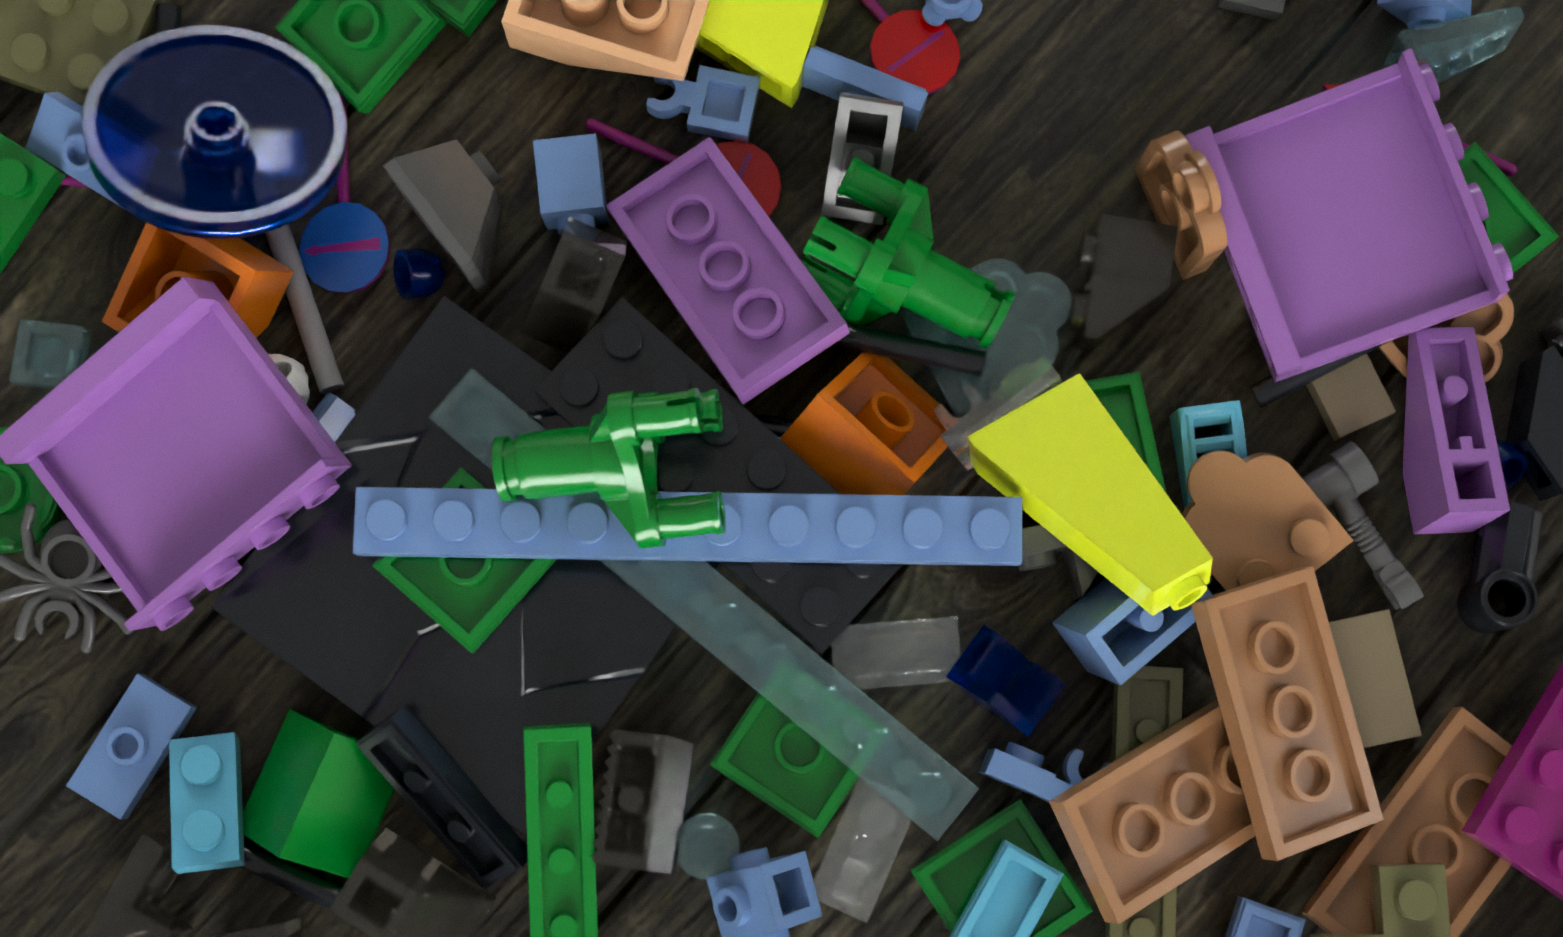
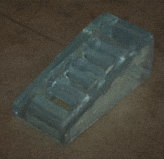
[1384,6,1525,84]

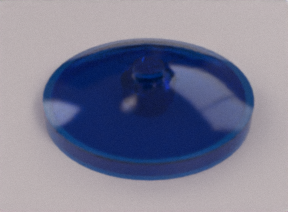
[82,25,347,239]

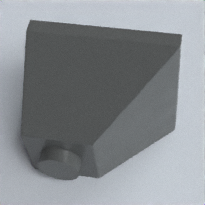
[383,139,503,297]

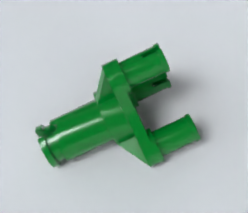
[802,156,1016,349]
[491,388,726,549]

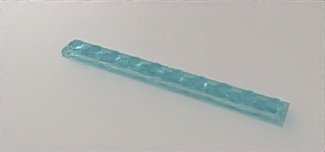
[429,368,979,841]

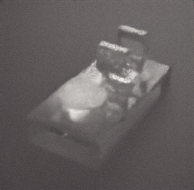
[935,355,1063,471]
[813,775,919,923]

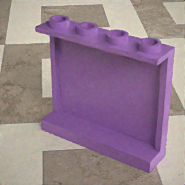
[1185,48,1513,382]
[0,277,352,631]

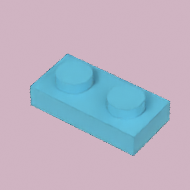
[169,732,245,874]

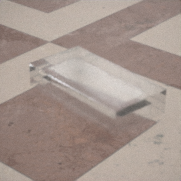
[830,616,963,692]

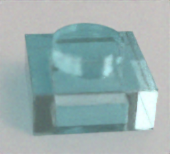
[9,319,91,389]

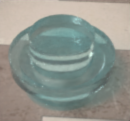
[674,813,740,880]

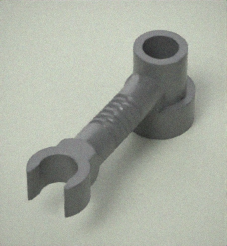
[1302,441,1424,610]

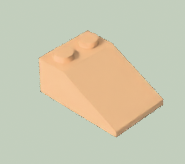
[501,0,710,81]

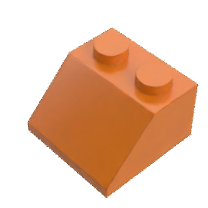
[102,208,294,338]
[780,352,965,495]

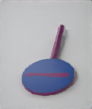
[299,91,391,294]

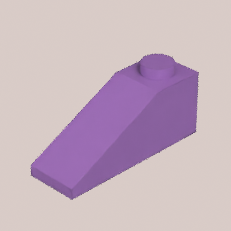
[1402,327,1510,534]

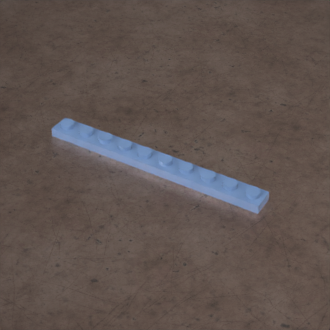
[353,487,1022,566]

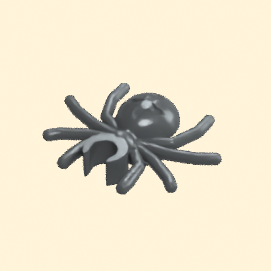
[0,503,133,653]

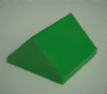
[243,709,395,880]

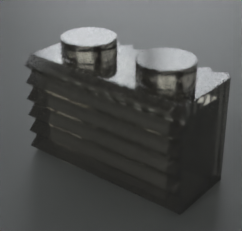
[591,729,694,874]

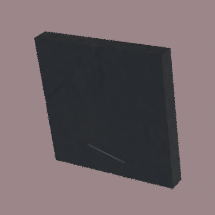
[211,296,723,836]

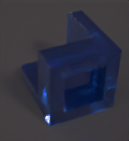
[945,625,1065,737]

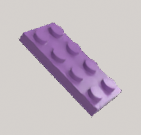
[606,137,850,405]

